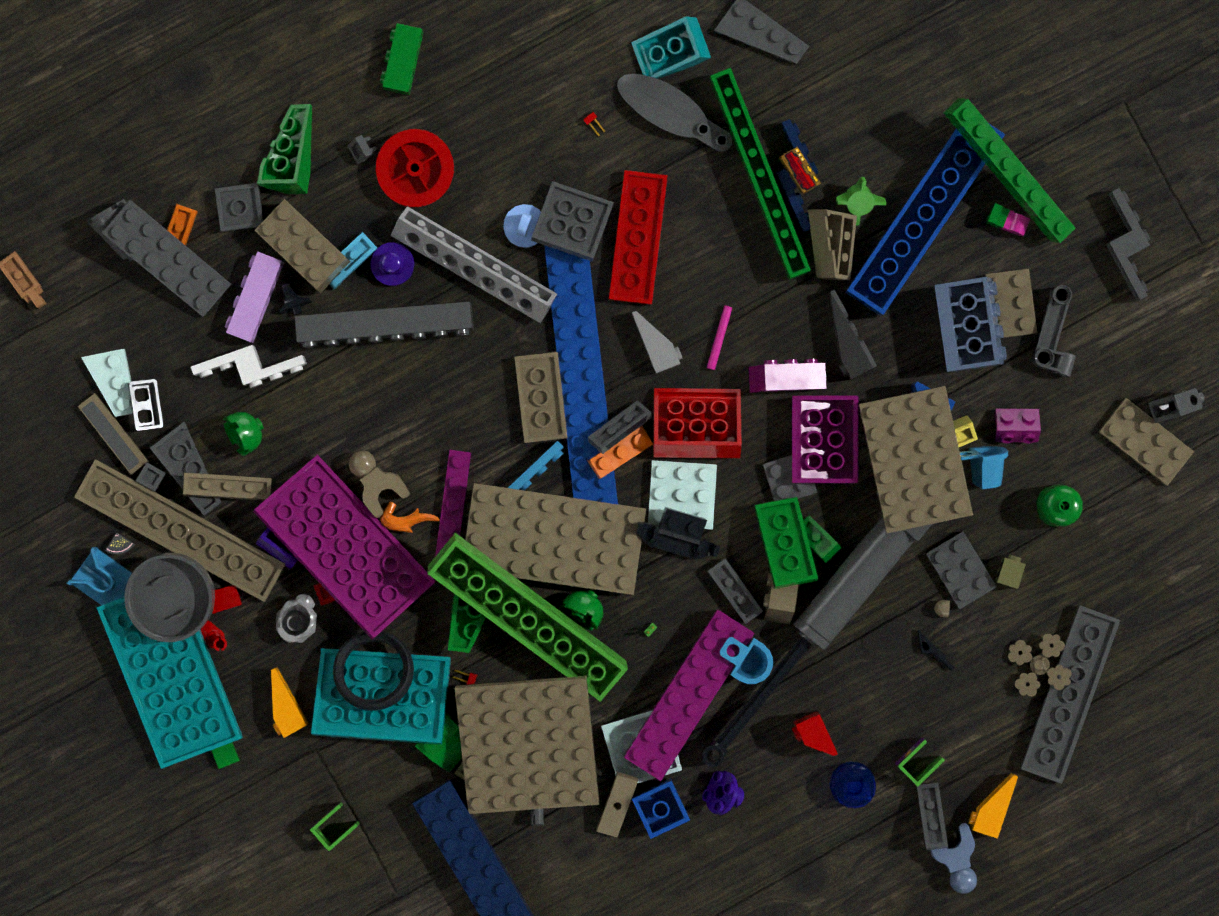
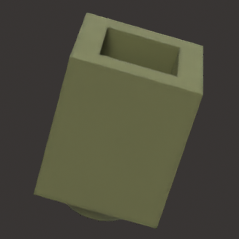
[994,555,1026,589]

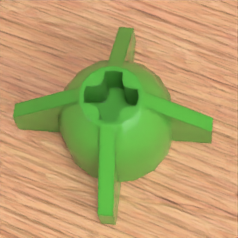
[836,177,886,225]

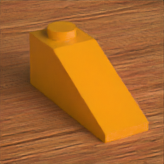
[271,667,309,738]
[968,773,1018,839]

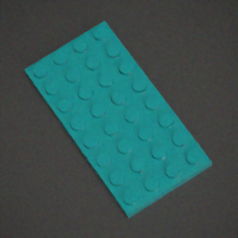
[97,596,243,769]

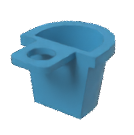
[960,446,1008,489]
[719,637,773,684]

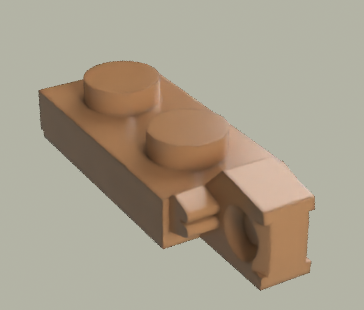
[0,251,46,309]

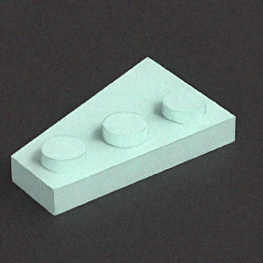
[81,349,132,417]

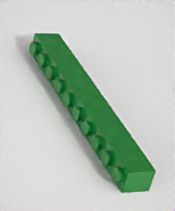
[709,68,811,280]

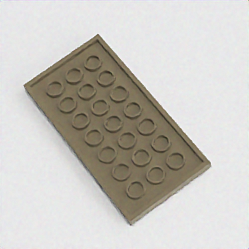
[465,483,646,595]

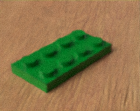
[754,497,818,589]

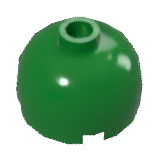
[223,412,264,456]
[559,590,603,631]

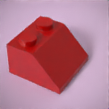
[792,711,838,756]

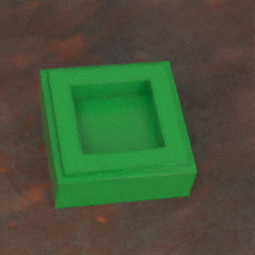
[211,742,240,769]

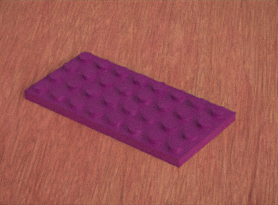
[253,454,436,640]

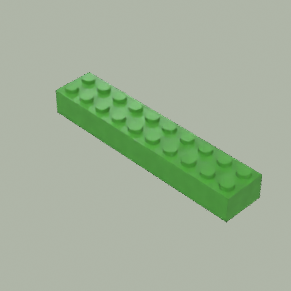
[428,533,628,702]

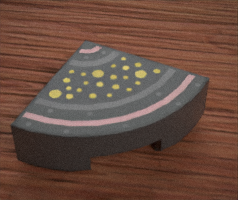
[105,533,136,554]

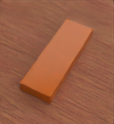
[167,204,198,245]

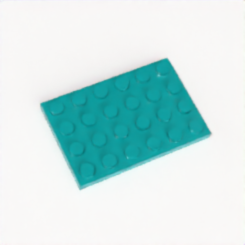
[311,648,451,745]

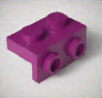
[995,409,1041,444]

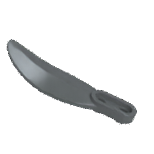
[617,74,732,152]

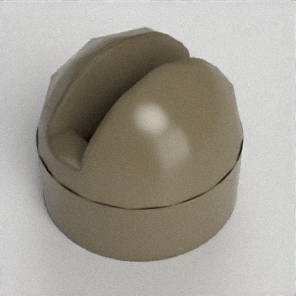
[934,600,950,618]

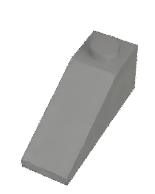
[632,311,683,374]

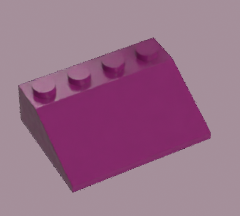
[792,396,859,483]

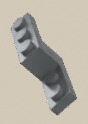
[1106,188,1150,301]

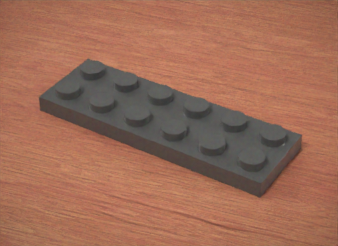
[102,199,231,317]

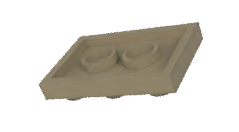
[985,269,1037,338]

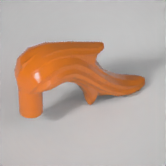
[380,501,440,533]

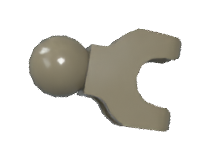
[349,450,410,518]

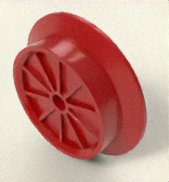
[376,129,454,207]

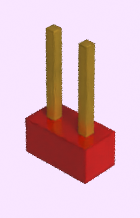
[583,112,605,136]
[452,670,477,685]

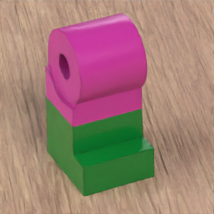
[985,203,1030,236]

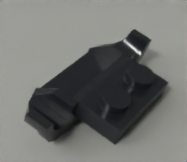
[636,507,720,559]

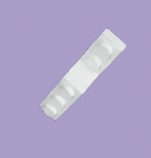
[191,345,307,388]

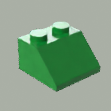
[415,712,462,773]

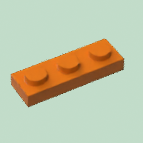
[587,426,653,479]

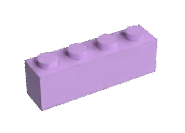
[225,251,284,343]

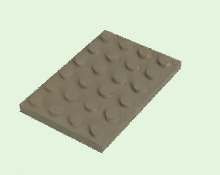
[859,386,973,533]

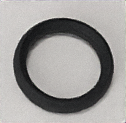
[333,631,414,711]

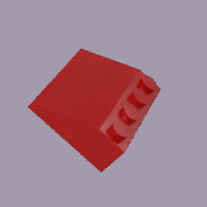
[653,388,742,458]

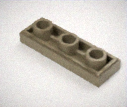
[596,772,638,837]

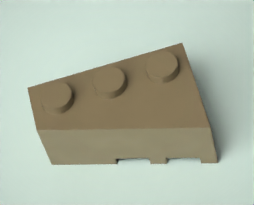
[808,209,857,280]
[763,573,798,624]

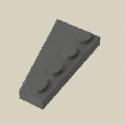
[714,0,809,65]
[150,422,221,516]

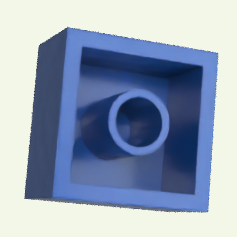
[632,778,690,839]

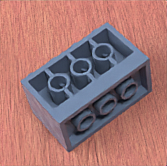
[935,277,1007,372]

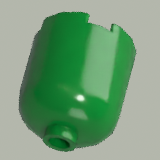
[1036,484,1083,527]

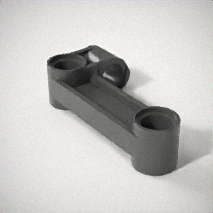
[1032,285,1076,377]

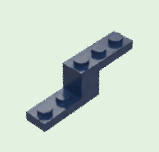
[775,119,818,234]

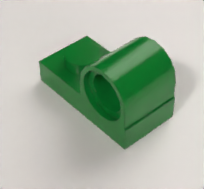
[804,515,841,563]

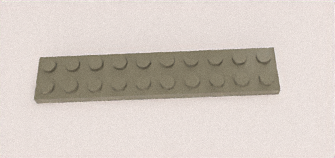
[74,459,285,602]

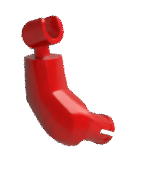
[200,620,227,651]

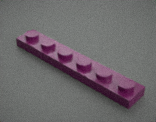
[432,450,471,579]

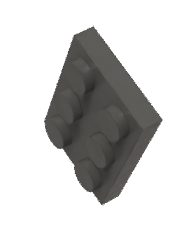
[925,531,997,609]

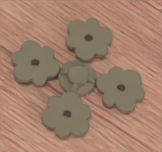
[1008,634,1072,697]

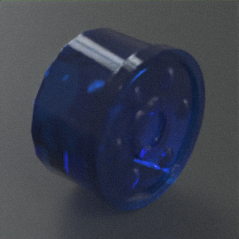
[830,761,876,809]

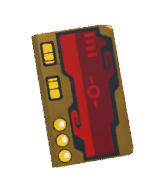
[779,147,821,195]

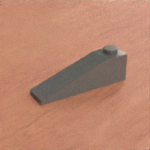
[829,290,877,380]

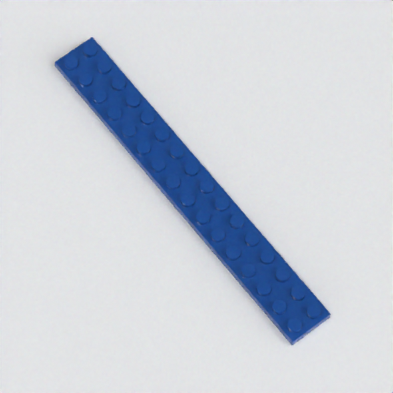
[544,245,618,504]

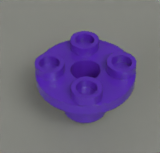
[371,242,414,286]
[702,771,744,815]

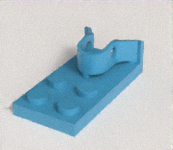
[67,547,132,605]

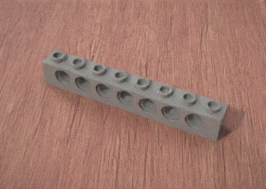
[391,206,557,323]

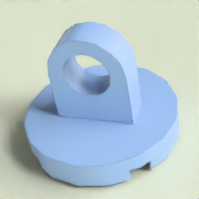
[503,204,541,248]

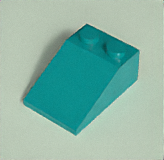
[631,16,711,79]

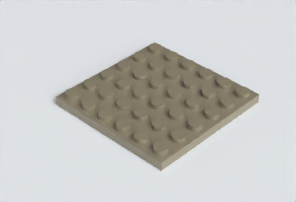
[455,676,599,814]

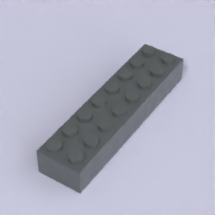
[295,302,474,348]

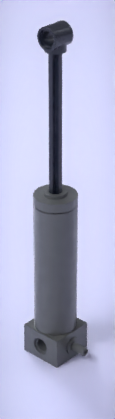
[702,493,932,767]

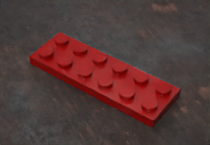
[609,170,668,305]

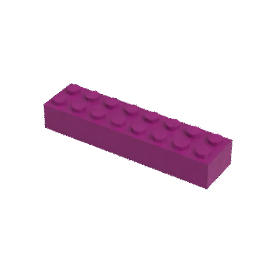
[623,610,755,781]

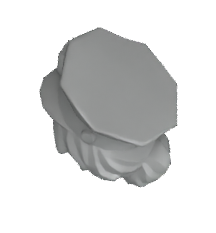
[276,594,317,643]

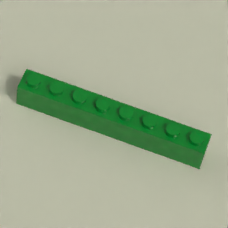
[943,98,1076,243]

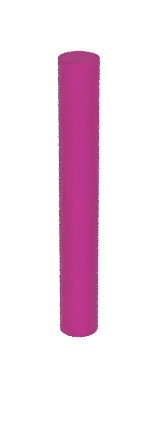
[707,305,732,370]

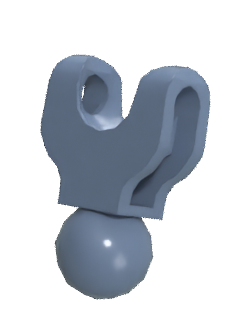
[930,823,977,894]

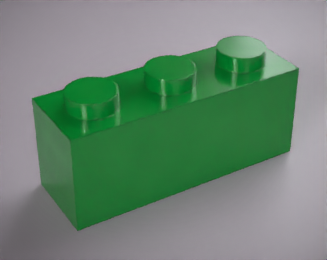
[380,23,424,95]

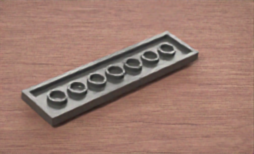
[1020,605,1121,784]

